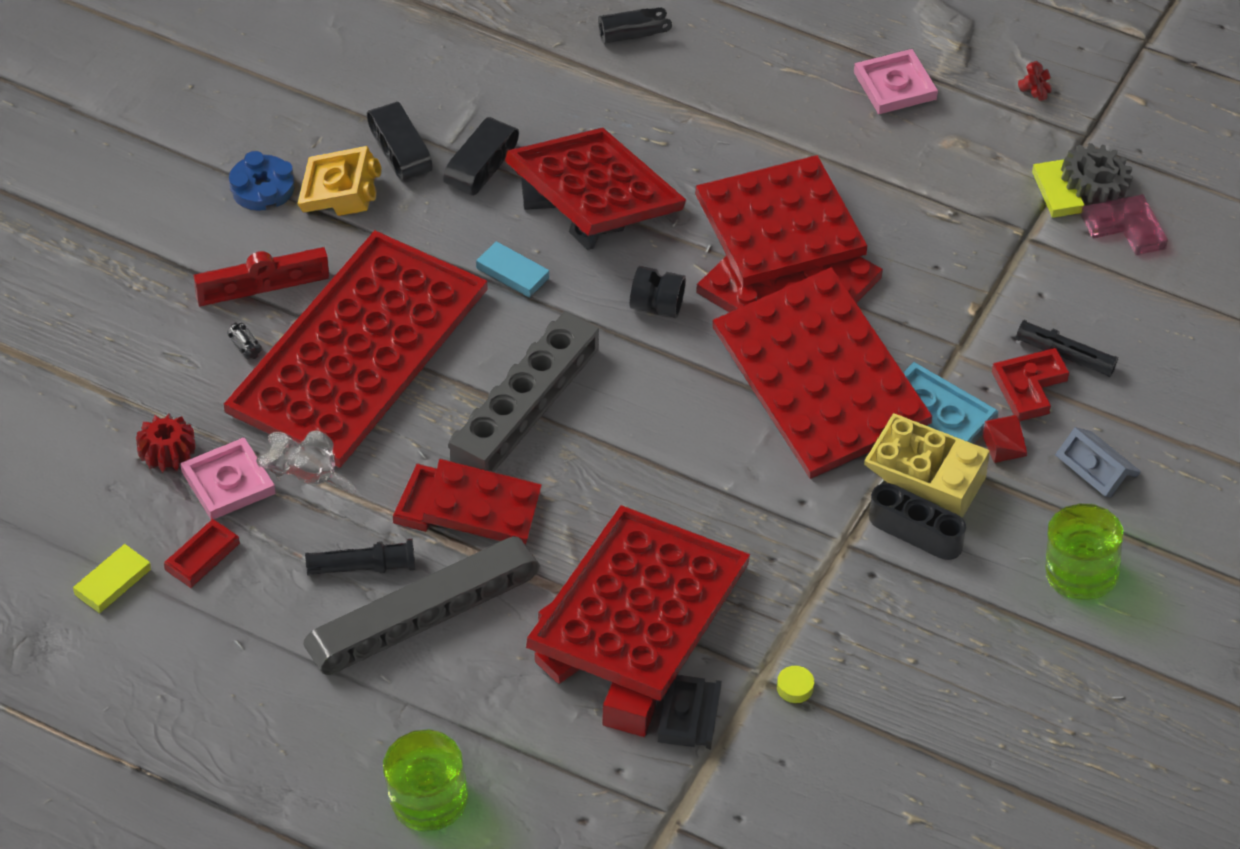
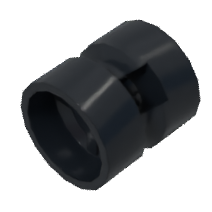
[629,266,686,318]

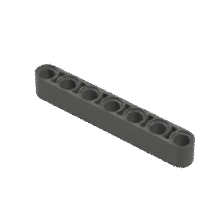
[303,537,540,675]

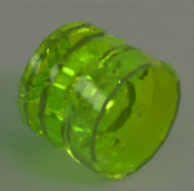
[1045,503,1123,600]
[383,729,469,832]

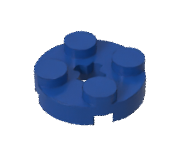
[229,151,295,211]

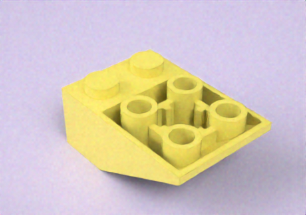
[864,413,990,518]

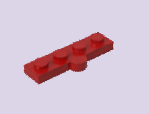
[193,247,329,307]

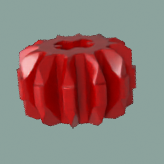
[136,413,196,473]

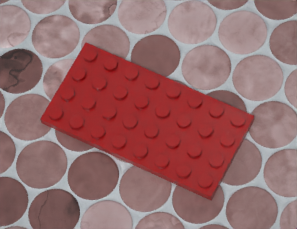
[224,230,488,468]

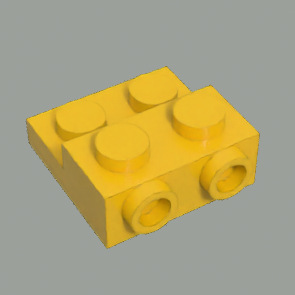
[298,146,381,216]

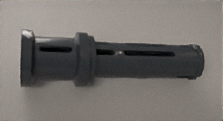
[305,538,415,576]

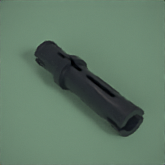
[1016,320,1118,377]

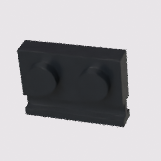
[658,675,722,750]

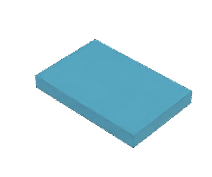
[903,362,999,444]

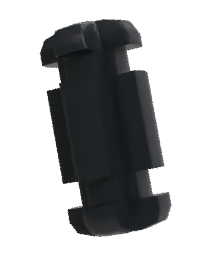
[227,322,262,359]

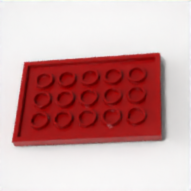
[712,267,932,479]
[526,505,750,701]

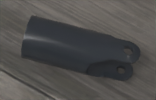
[598,7,672,44]

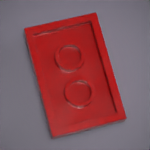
[422,459,542,545]

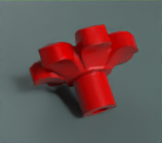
[1018,61,1052,101]

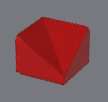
[983,415,1027,463]

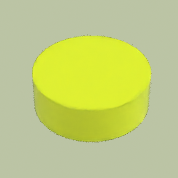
[777,666,814,703]

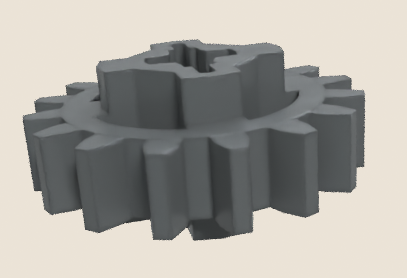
[1061,143,1133,204]

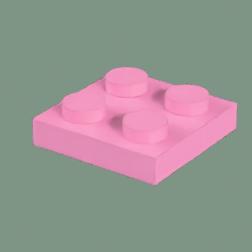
[854,49,938,114]
[180,437,276,520]

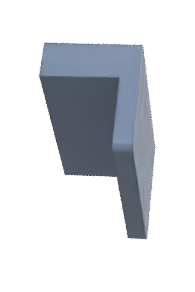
[1055,427,1141,498]

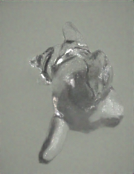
[256,430,356,494]

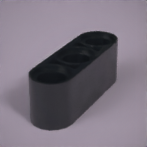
[367,101,433,181]
[443,117,519,196]
[869,483,966,560]

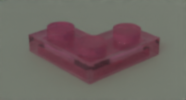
[1081,194,1168,255]

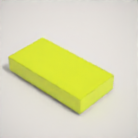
[1032,159,1084,218]
[73,544,151,613]

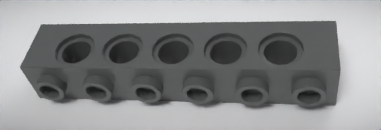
[448,311,599,472]

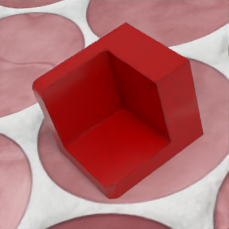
[602,682,657,738]

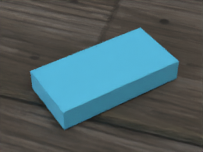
[476,241,549,298]

